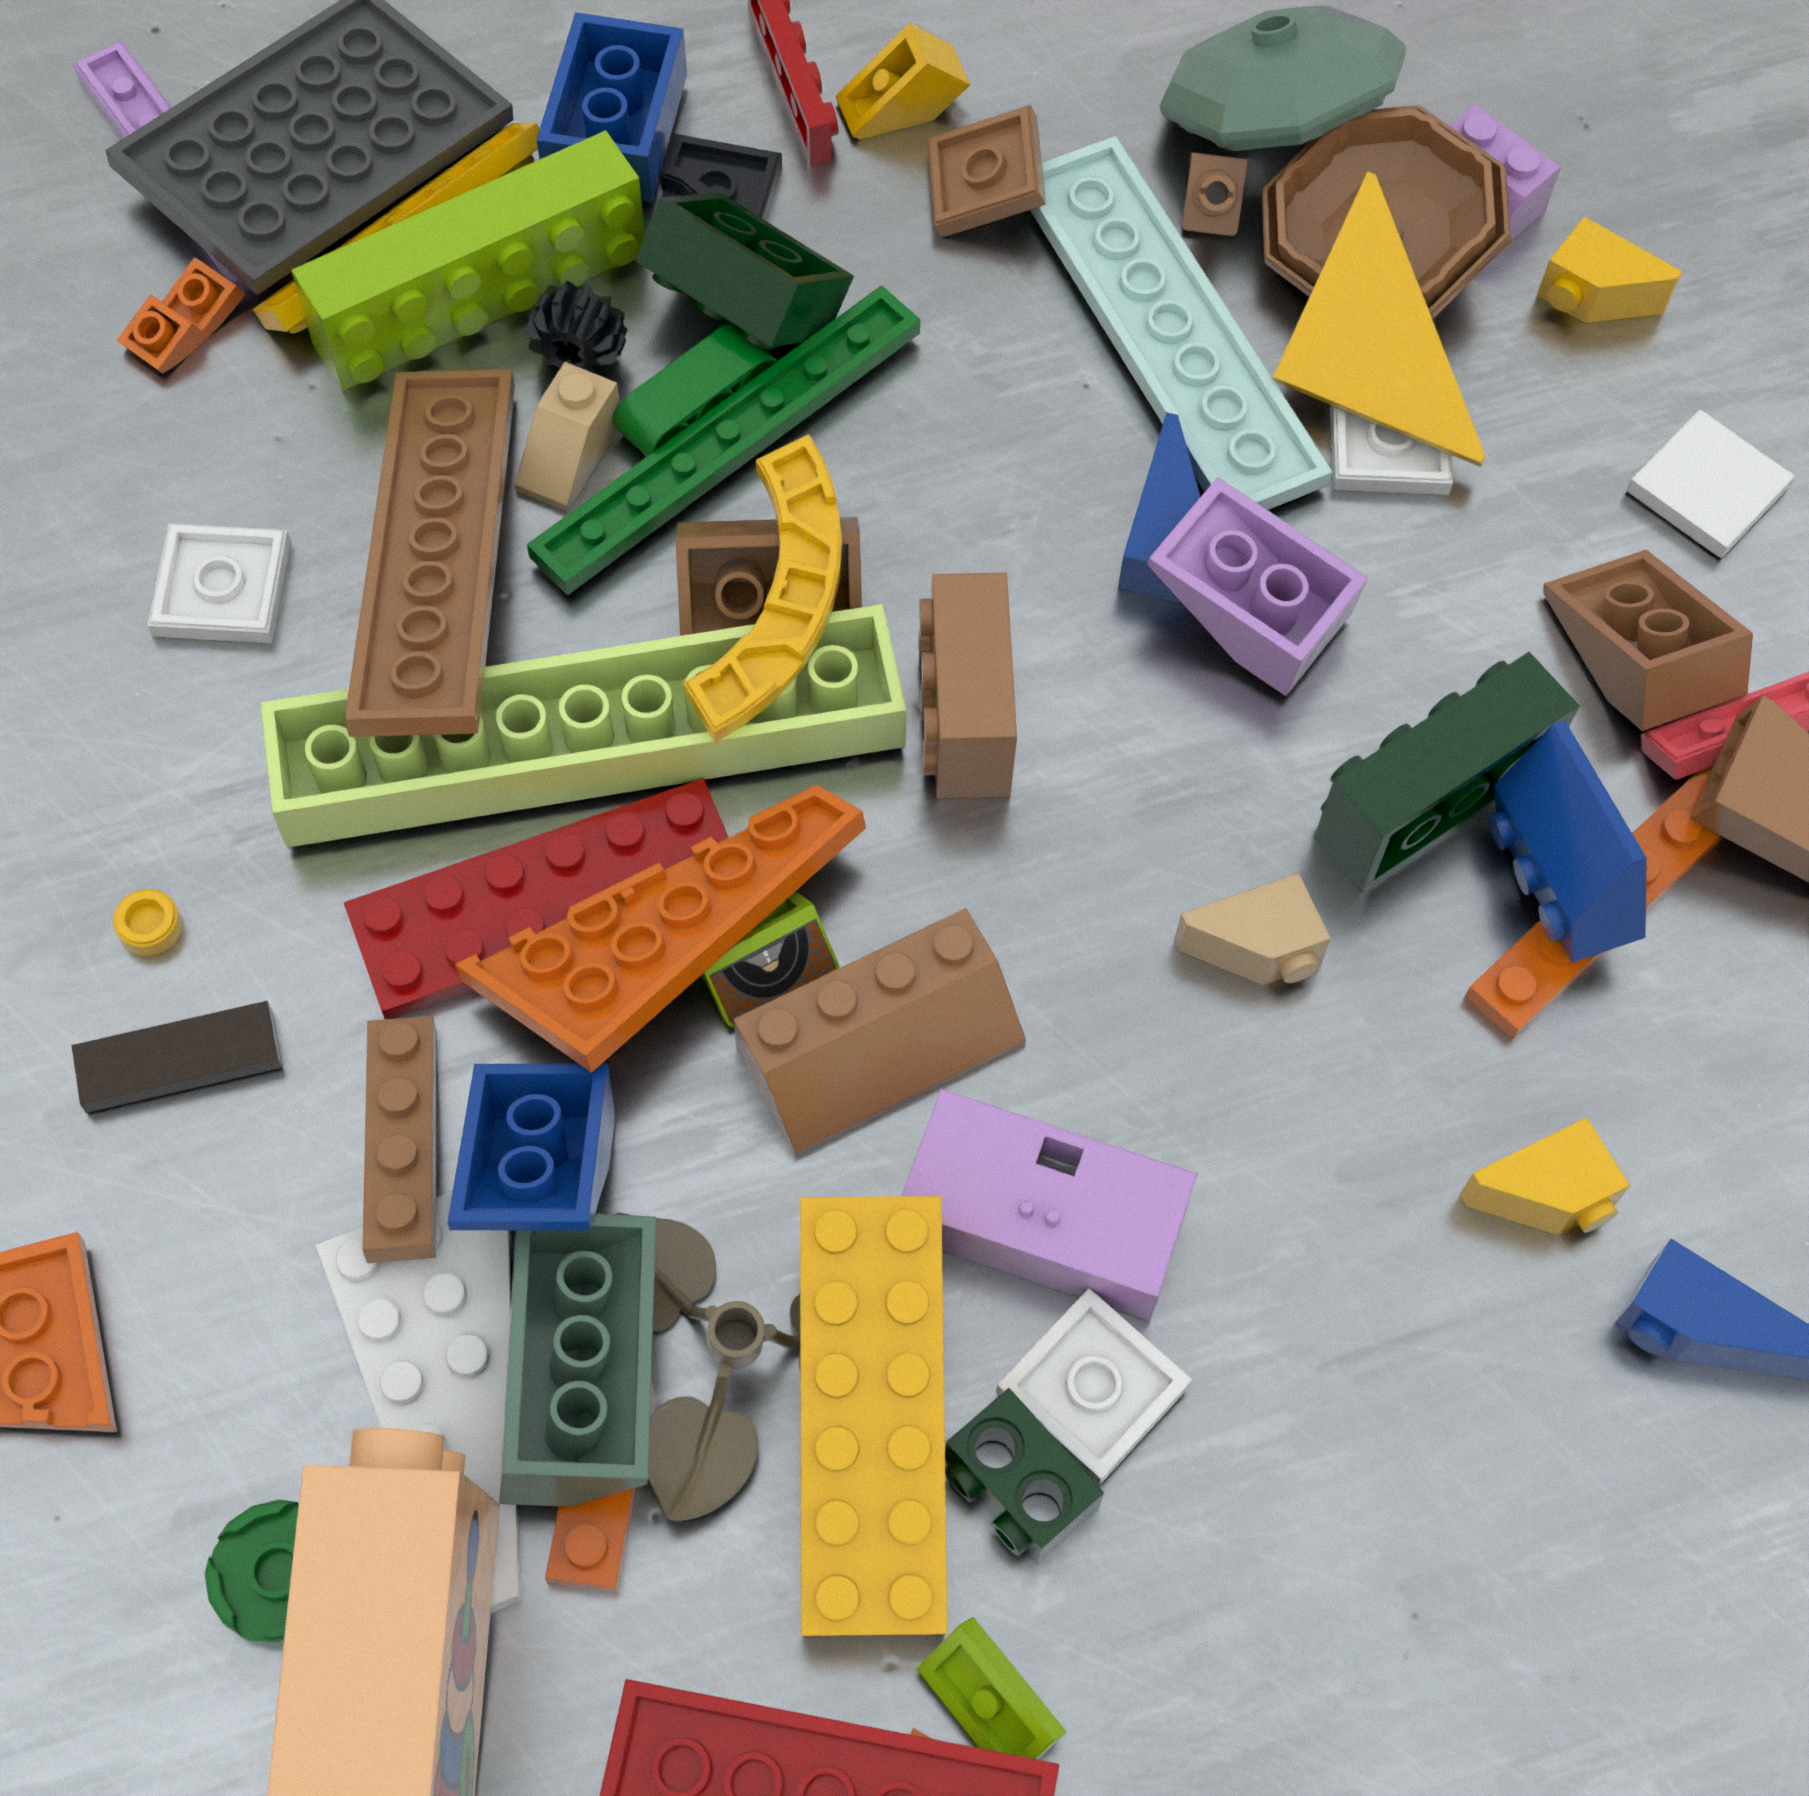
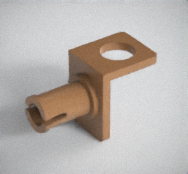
[1182,153,1248,236]

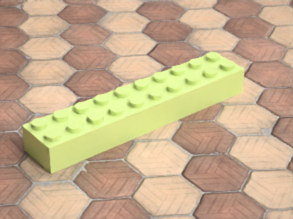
[260,604,907,848]

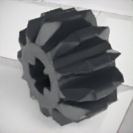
[525,280,628,376]

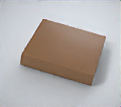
[927,105,1046,238]

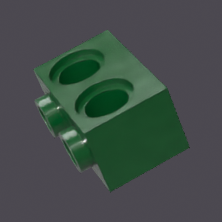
[945,1388,1104,1564]

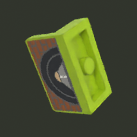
[700,891,839,1027]

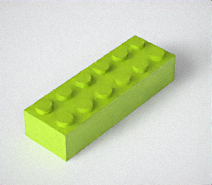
[291,130,645,391]

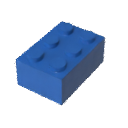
[536,12,687,202]

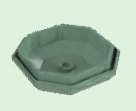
[1159,6,1406,151]

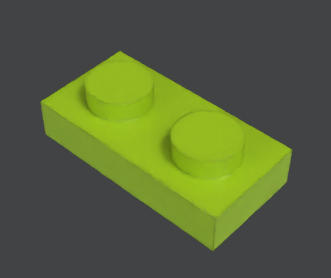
[916,1617,1067,1760]

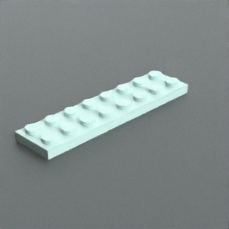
[1030,136,1333,510]

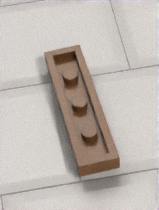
[363,1016,436,1263]

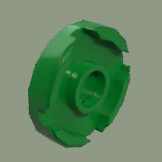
[205,1499,299,1647]

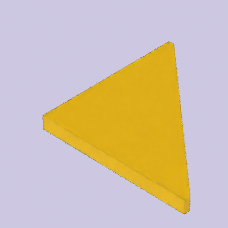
[1273,171,1485,467]

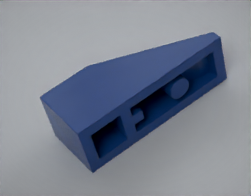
[1118,412,1200,605]
[1615,1239,1809,1380]

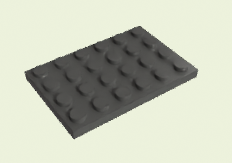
[105,0,514,295]

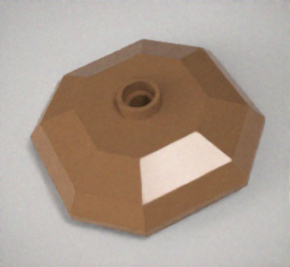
[1262,105,1511,320]

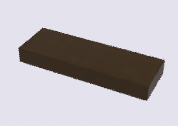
[71,1001,282,1113]

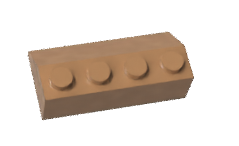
[733,908,1026,1157]

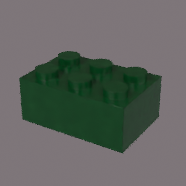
[635,193,854,349]

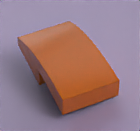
[116,257,246,374]

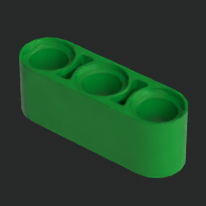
[613,323,777,457]

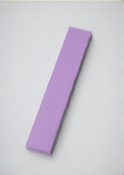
[73,40,249,291]

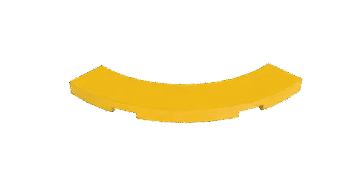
[683,434,842,742]

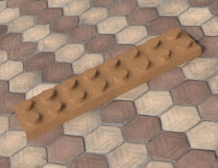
[344,369,515,737]

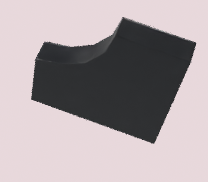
[661,134,782,221]

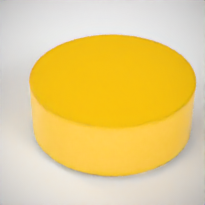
[113,889,182,956]

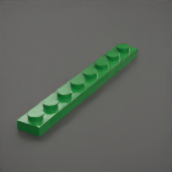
[527,285,921,595]

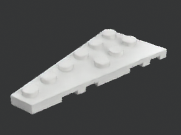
[315,1191,521,1614]

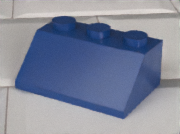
[1488,720,1647,963]

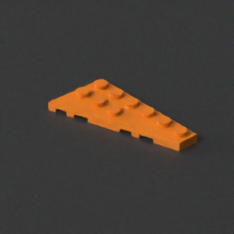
[455,784,866,1073]
[0,1232,117,1432]

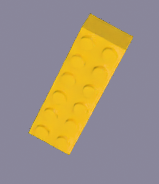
[800,1196,947,1636]

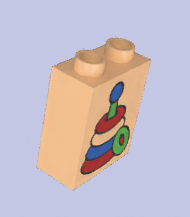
[267,1428,500,1796]

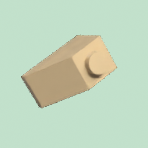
[515,362,620,512]
[1174,873,1331,985]

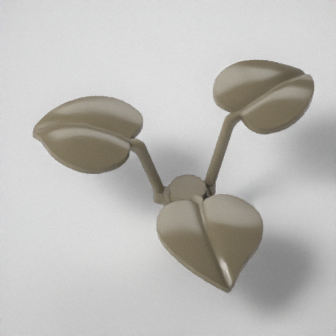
[615,1212,800,1521]

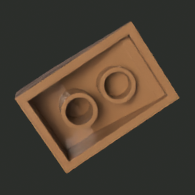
[1543,550,1753,731]

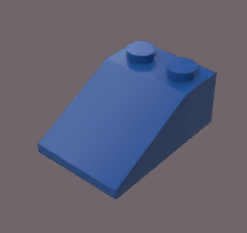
[447,1064,615,1230]

